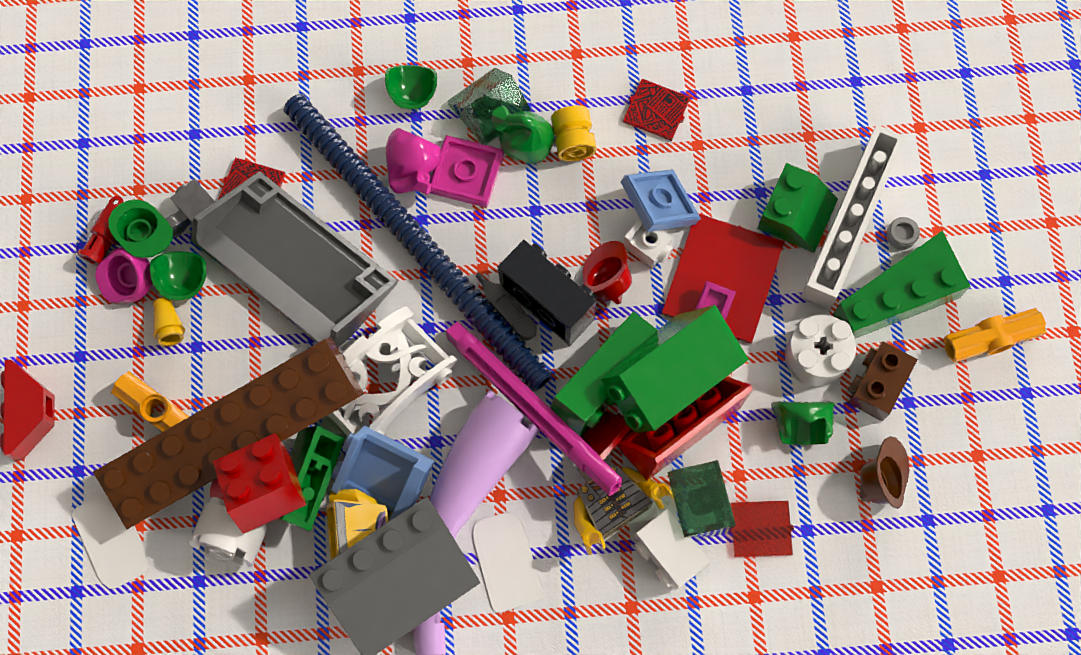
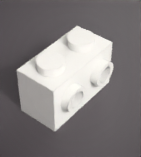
[634,508,710,590]

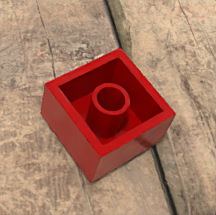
[213,433,306,534]

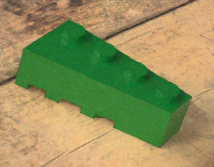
[833,231,971,339]
[550,311,658,438]

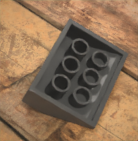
[309,497,481,655]

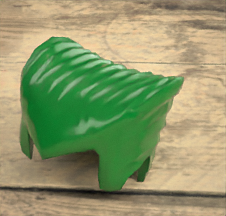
[771,401,834,445]

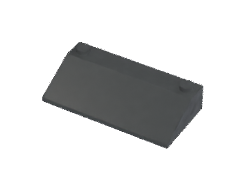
[191,171,398,348]

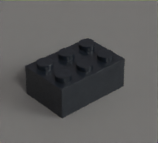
[498,239,597,346]

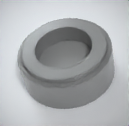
[886,217,920,250]

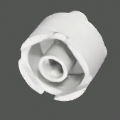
[785,315,856,387]
[189,497,268,567]

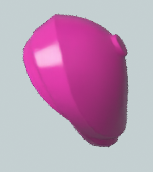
[95,247,152,303]

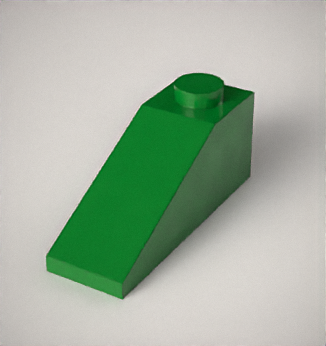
[279,425,345,532]

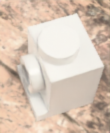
[623,218,674,269]

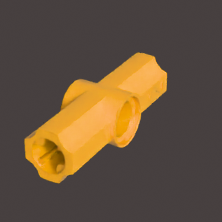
[944,308,1046,363]
[111,371,189,432]

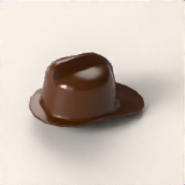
[860,436,910,509]

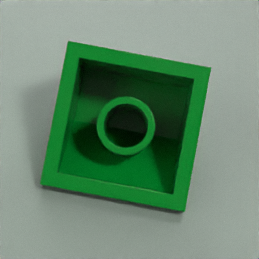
[757,163,838,253]

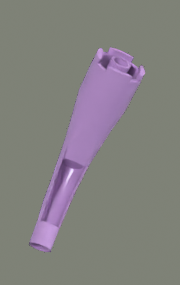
[413,390,540,655]

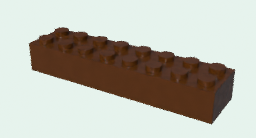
[93,337,364,530]

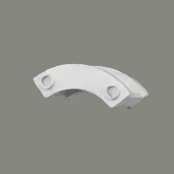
[328,306,457,437]

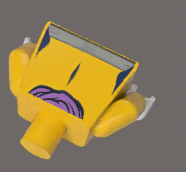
[319,489,389,560]

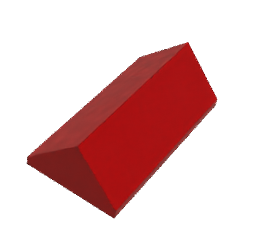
[617,377,753,481]

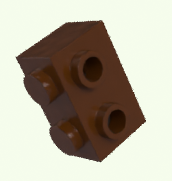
[848,341,918,421]

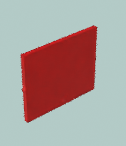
[662,213,785,344]

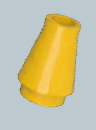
[153,297,185,346]

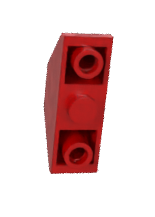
[0,360,55,461]

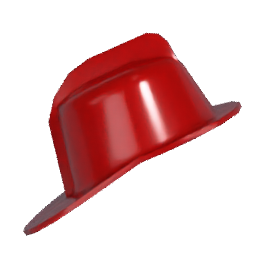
[583,241,632,305]

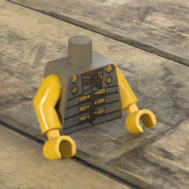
[573,464,674,555]

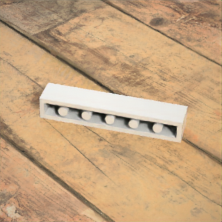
[801,125,906,310]

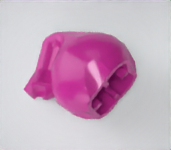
[385,128,441,194]

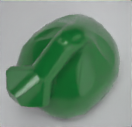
[492,105,555,164]

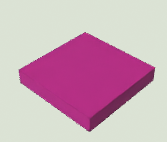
[430,135,504,208]

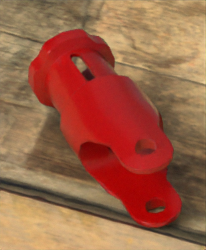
[77,196,124,266]

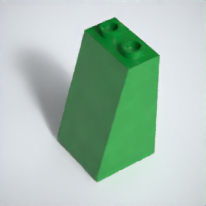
[601,305,749,434]

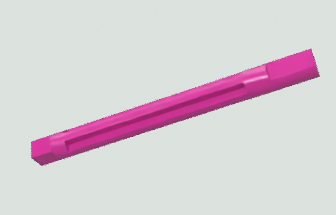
[446,322,622,496]

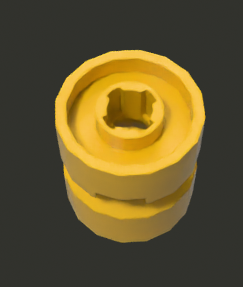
[551,105,597,162]

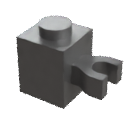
[166,178,216,238]

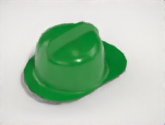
[109,199,173,258]

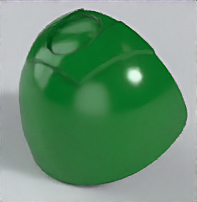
[385,65,437,109]
[150,251,206,300]

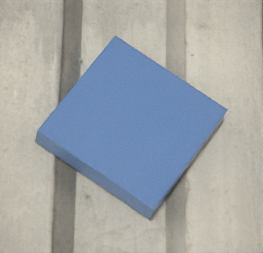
[620,169,701,232]

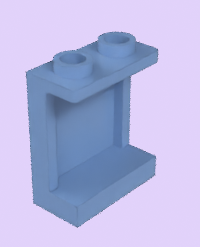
[331,426,435,520]

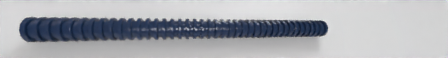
[283,94,552,392]

